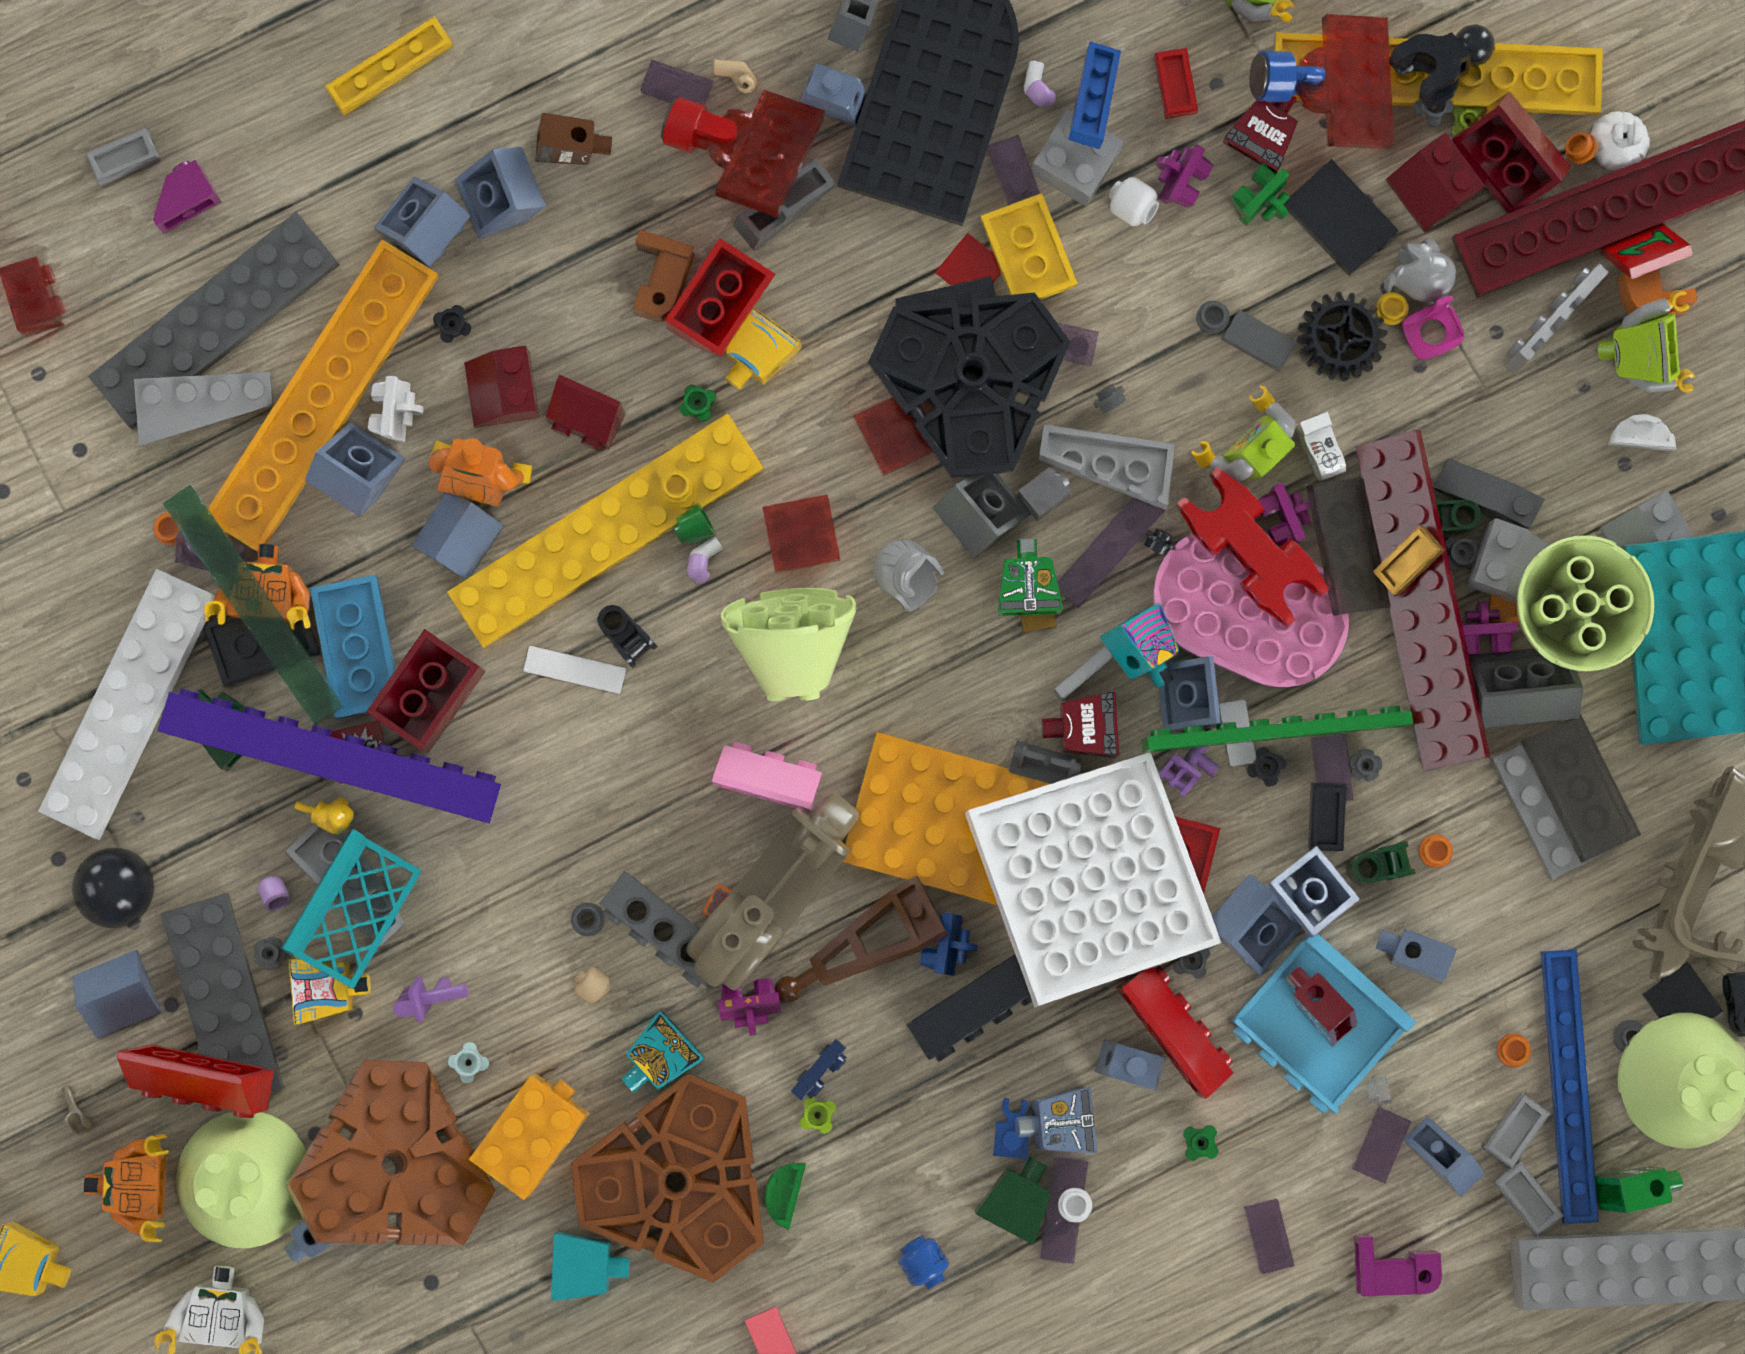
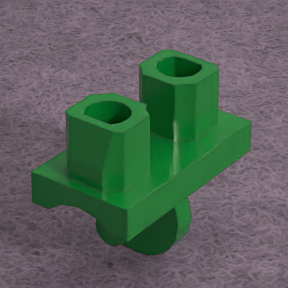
[1231,163,1290,226]

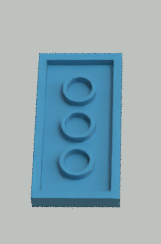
[310,574,396,719]

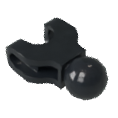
[1389,24,1495,107]

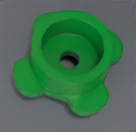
[679,384,716,422]
[1183,1125,1219,1161]

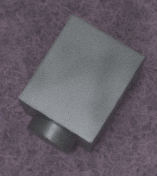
[1017,467,1071,522]

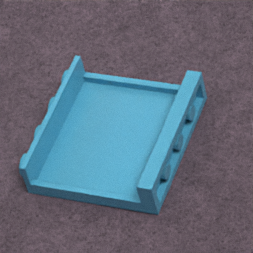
[1230,933,1417,1114]

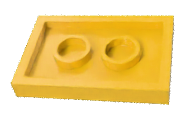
[980,193,1078,300]

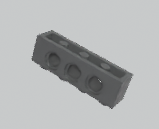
[599,871,709,988]

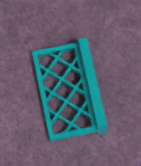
[280,829,422,989]

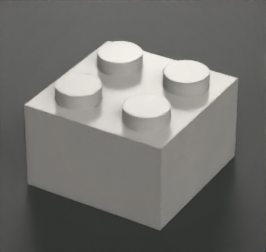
[1031,108,1124,207]

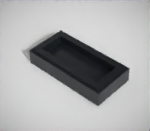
[1308,783,1346,851]

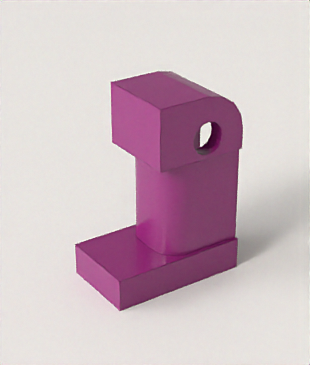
[1354,1234,1442,1297]

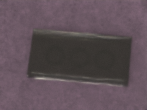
[1306,478,1391,616]
[1521,714,1641,863]

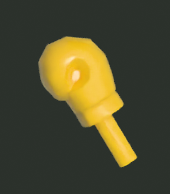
[294,797,354,835]

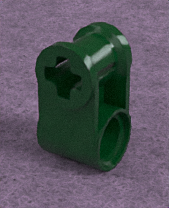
[1436,500,1481,535]
[1346,841,1416,885]

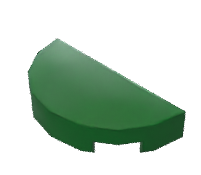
[764,1162,806,1230]

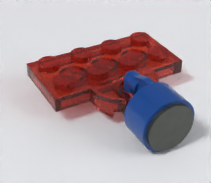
[1249,14,1394,149]

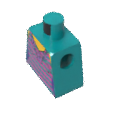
[1100,602,1179,688]

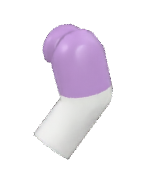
[1024,61,1056,108]
[687,536,723,584]

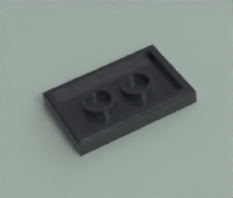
[1284,159,1399,276]
[203,615,320,688]

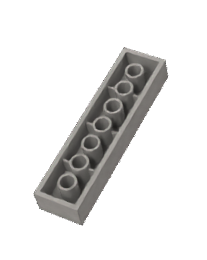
[1510,1226,1745,1310]

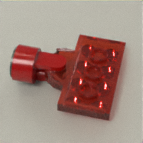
[661,90,825,218]

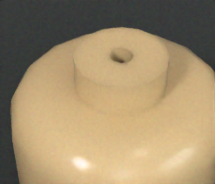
[574,967,611,1004]

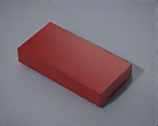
[1154,48,1198,119]

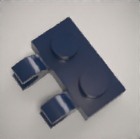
[791,1039,847,1100]

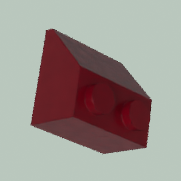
[1386,133,1485,232]
[464,345,540,428]
[546,374,626,451]

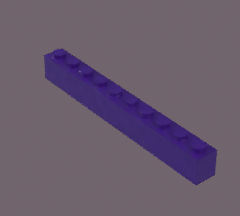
[157,688,501,824]

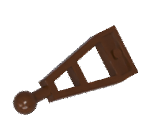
[775,875,949,1003]

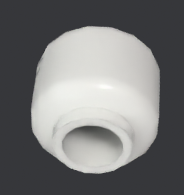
[1108,177,1159,226]

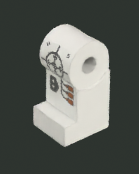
[1295,412,1346,481]

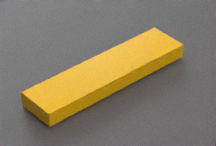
[324,16,454,116]

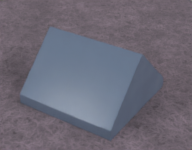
[411,493,504,580]
[1159,656,1221,731]
[73,950,162,1039]

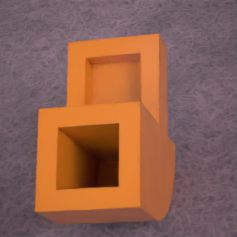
[1618,269,1697,315]

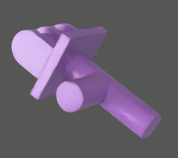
[1159,728,1220,797]
[393,976,469,1022]

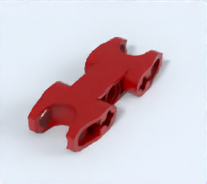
[1176,467,1329,628]

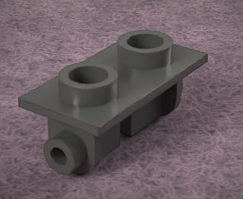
[1009,741,1081,784]

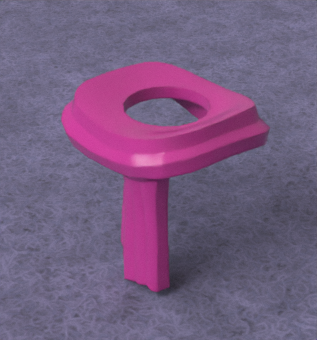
[1401,296,1464,360]

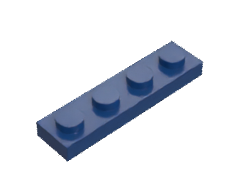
[1068,41,1121,149]

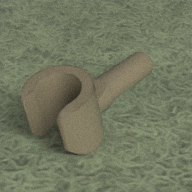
[62,1085,92,1135]

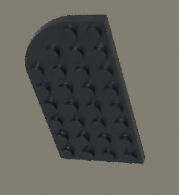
[837,0,1019,226]

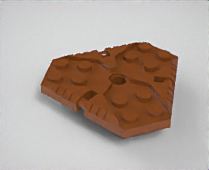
[286,1059,496,1247]
[571,1073,764,1283]

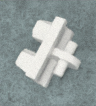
[368,376,424,442]

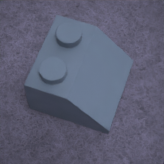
[455,147,546,239]
[374,176,470,267]
[305,422,405,517]
[1268,846,1360,938]
[1212,874,1302,976]

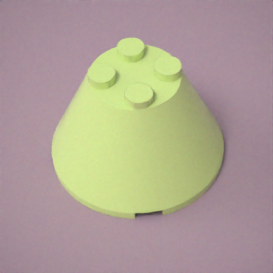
[1517,535,1654,672]
[721,588,856,701]
[1618,1013,1745,1149]
[176,1112,307,1248]

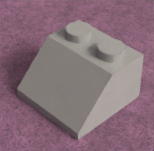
[1600,490,1694,549]
[1465,518,1549,604]

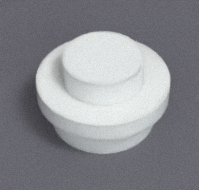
[1058,1188,1092,1223]

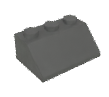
[1469,648,1583,728]

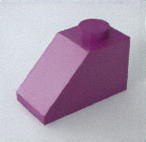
[153,160,221,234]

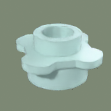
[448,1042,489,1083]

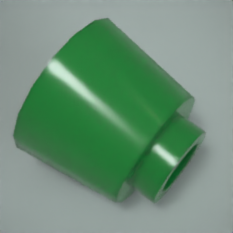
[673,503,716,545]

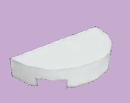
[1608,414,1677,452]

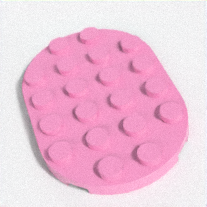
[1153,535,1349,688]

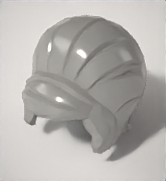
[1384,237,1456,302]
[873,539,944,612]

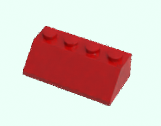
[1116,965,1234,1099]
[117,1044,274,1118]

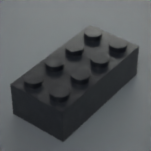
[906,954,1032,1062]

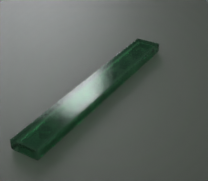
[162,484,344,725]

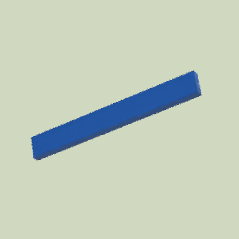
[1541,950,1599,1224]

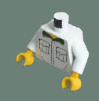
[154,1266,264,1354]

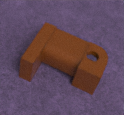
[633,229,695,322]

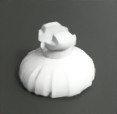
[1590,111,1650,172]

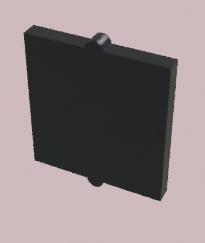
[1642,962,1723,1019]

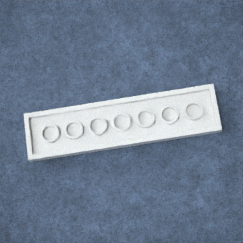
[38,569,215,840]

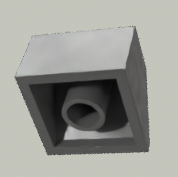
[932,474,1031,559]

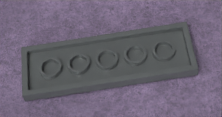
[161,893,285,1092]

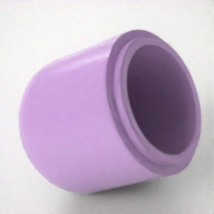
[258,876,291,911]

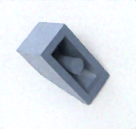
[1403,1116,1485,1197]

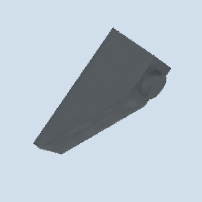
[828,0,878,52]
[1433,459,1545,529]

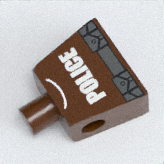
[535,113,612,165]

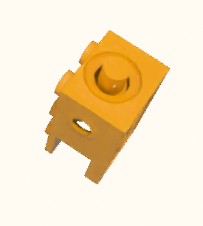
[469,1073,590,1200]

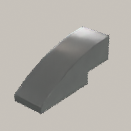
[733,158,836,251]

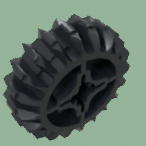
[1297,292,1387,381]

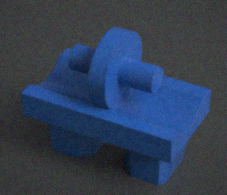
[920,912,978,976]

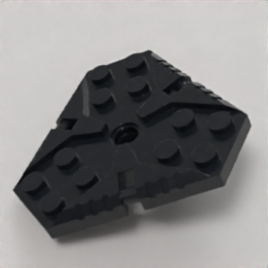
[868,292,1071,478]

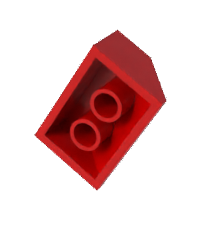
[665,238,775,357]

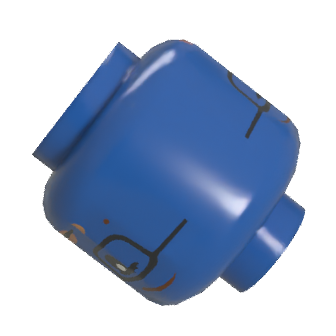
[898,1235,949,1289]

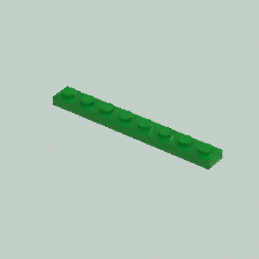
[1141,706,1413,753]

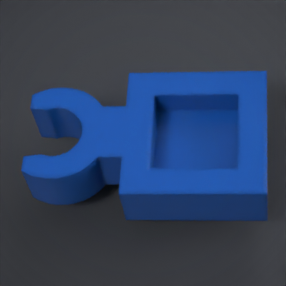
[993,1098,1030,1159]

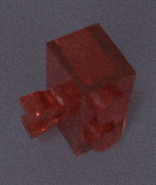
[0,256,66,338]

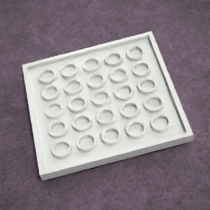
[965,752,1221,1007]

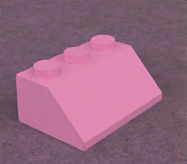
[712,742,822,813]

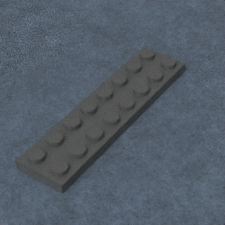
[88,212,339,429]

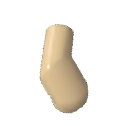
[714,59,757,94]

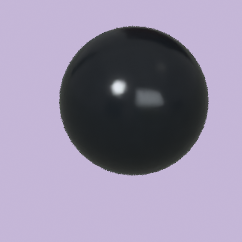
[72,848,154,928]

